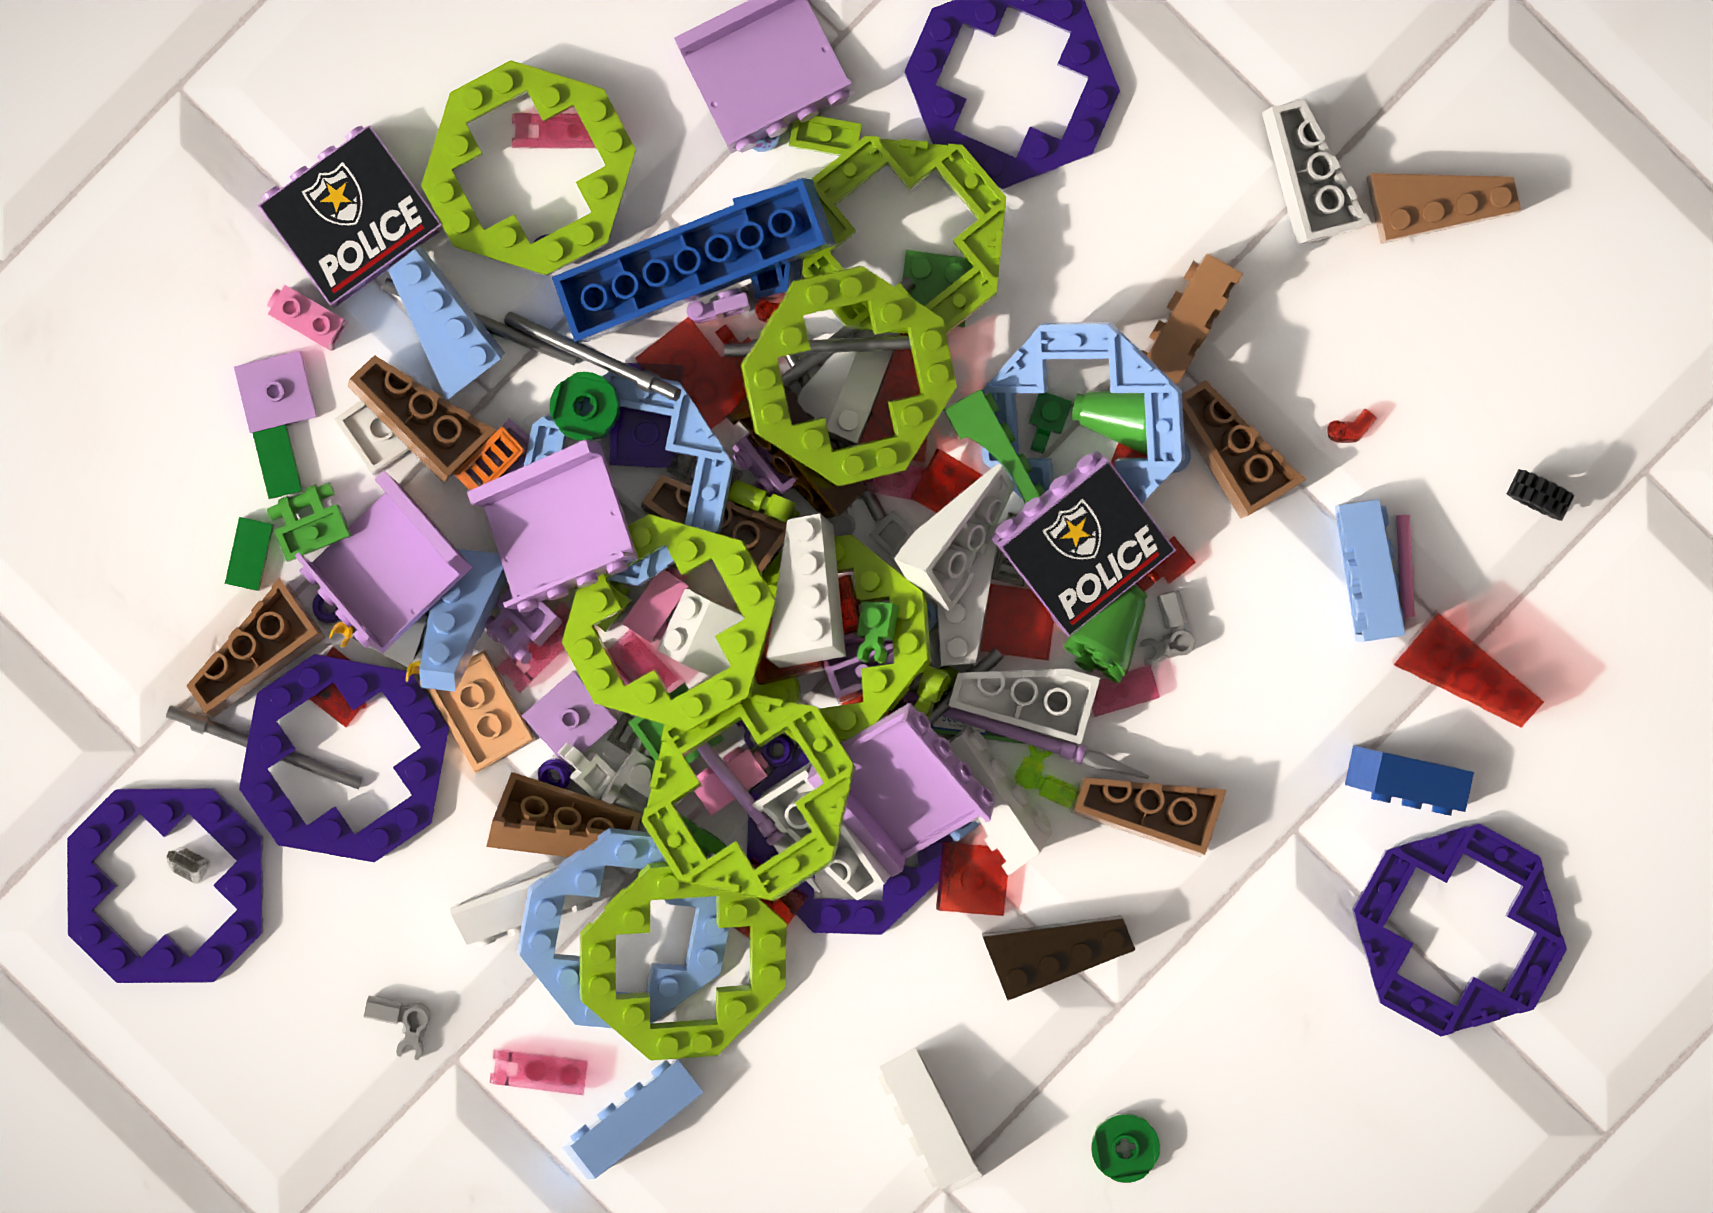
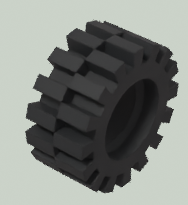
[1506,469,1575,521]

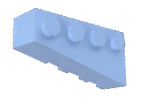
[388,245,505,400]
[1334,499,1405,642]
[419,548,507,692]
[562,1060,704,1180]

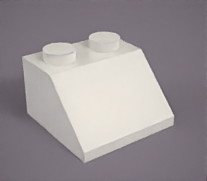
[657,588,744,677]

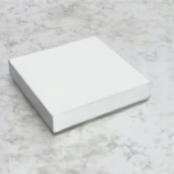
[334,400,410,476]

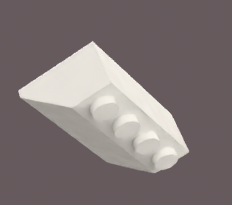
[449,867,596,948]

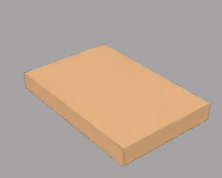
[427,650,535,773]

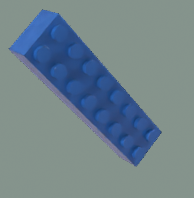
[552,178,836,342]

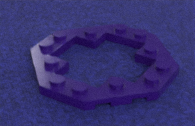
[904,0,1120,190]
[239,654,449,863]
[747,742,953,935]
[67,788,264,983]
[1352,823,1567,1037]

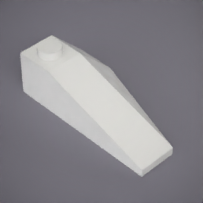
[797,330,900,446]
[894,463,1015,611]
[948,668,1100,744]

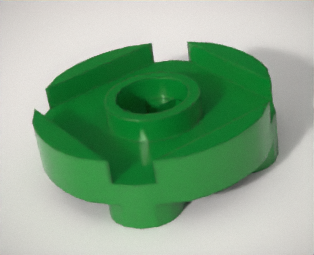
[549,371,620,441]
[1091,1113,1160,1183]

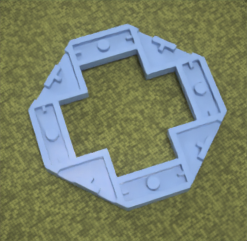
[982,322,1185,504]
[524,372,734,586]
[517,828,729,1029]

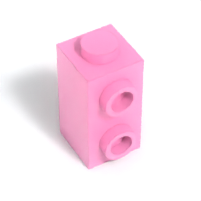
[267,285,348,351]
[622,565,690,643]
[694,746,770,816]

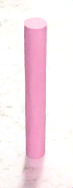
[1396,515,1415,618]

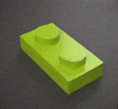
[788,116,862,156]

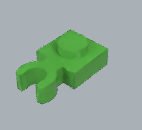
[857,602,899,664]
[679,813,727,857]

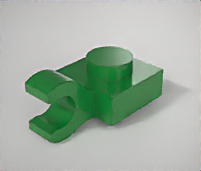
[1028,392,1073,454]

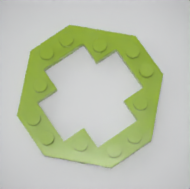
[421,60,637,276]
[802,135,1007,335]
[741,266,957,486]
[562,514,777,731]
[734,534,931,744]
[642,695,855,901]
[579,862,787,1061]

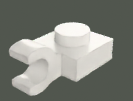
[557,742,616,799]

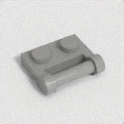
[601,747,684,822]

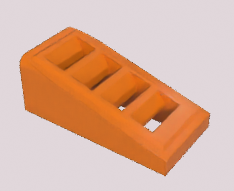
[454,426,527,491]

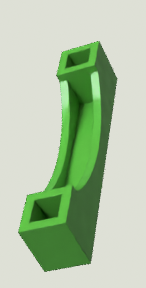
[943,389,1045,504]

